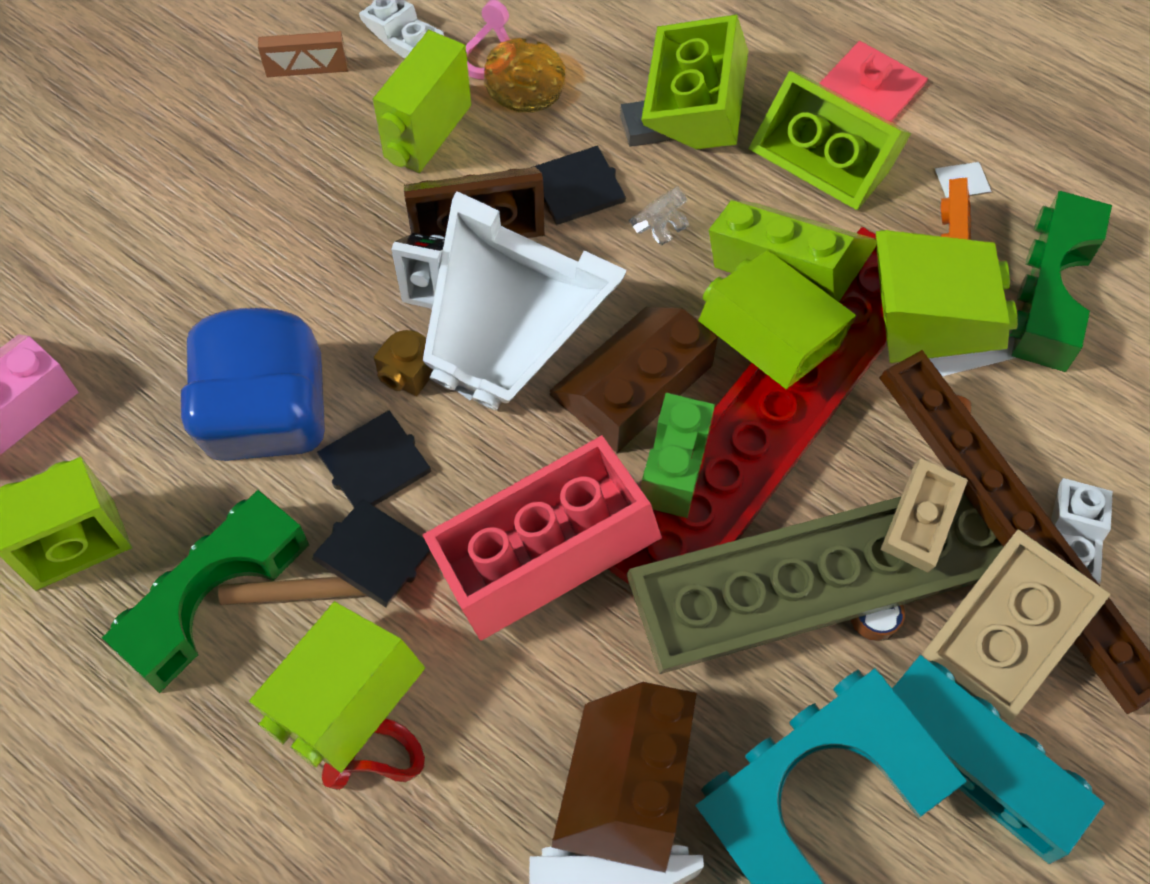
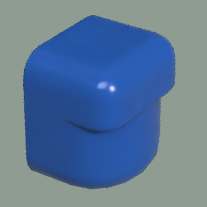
[181,308,325,461]

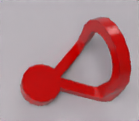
[322,718,425,790]

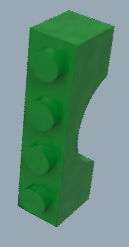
[1009,190,1112,372]
[102,490,309,693]

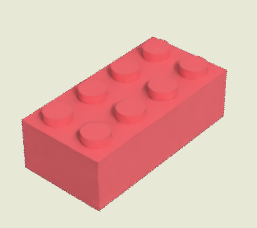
[422,435,662,641]

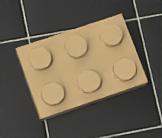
[922,529,1111,722]

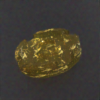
[484,38,565,113]

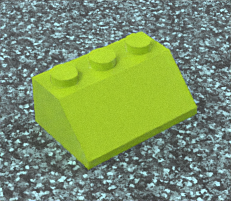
[641,14,748,149]
[748,70,911,210]
[709,200,877,302]

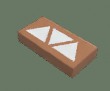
[258,31,348,77]

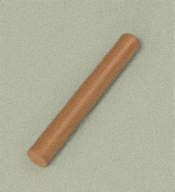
[218,577,366,605]

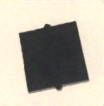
[530,145,626,225]
[317,410,431,508]
[312,499,431,607]

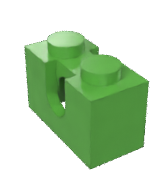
[641,393,715,518]

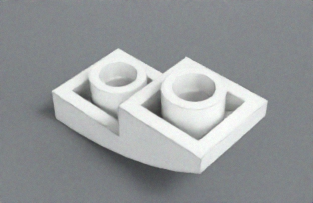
[359,0,444,59]
[1051,478,1113,583]

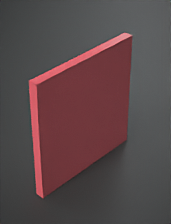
[820,40,928,122]

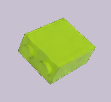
[373,30,471,173]
[698,250,857,389]
[249,601,425,773]

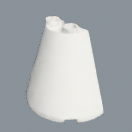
[423,191,627,411]

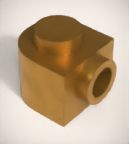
[373,330,433,397]

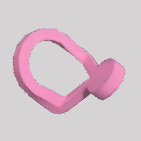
[466,0,516,80]

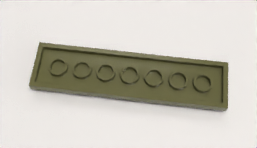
[627,493,1004,674]

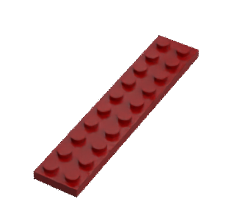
[607,227,887,585]

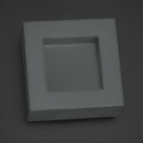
[620,100,670,147]

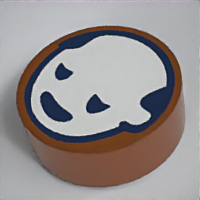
[851,605,905,641]

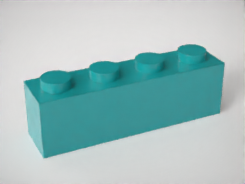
[892,654,1105,864]

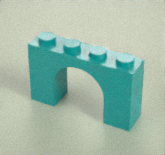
[695,668,967,884]

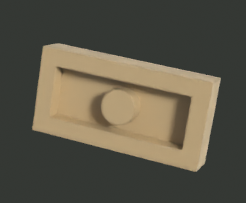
[881,458,968,573]

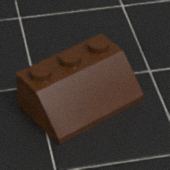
[404,167,545,238]
[550,307,718,453]
[551,682,697,873]

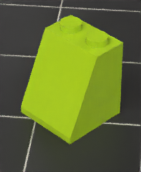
[876,230,1018,363]

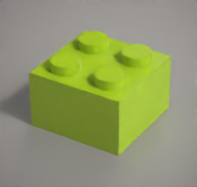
[0,457,132,591]

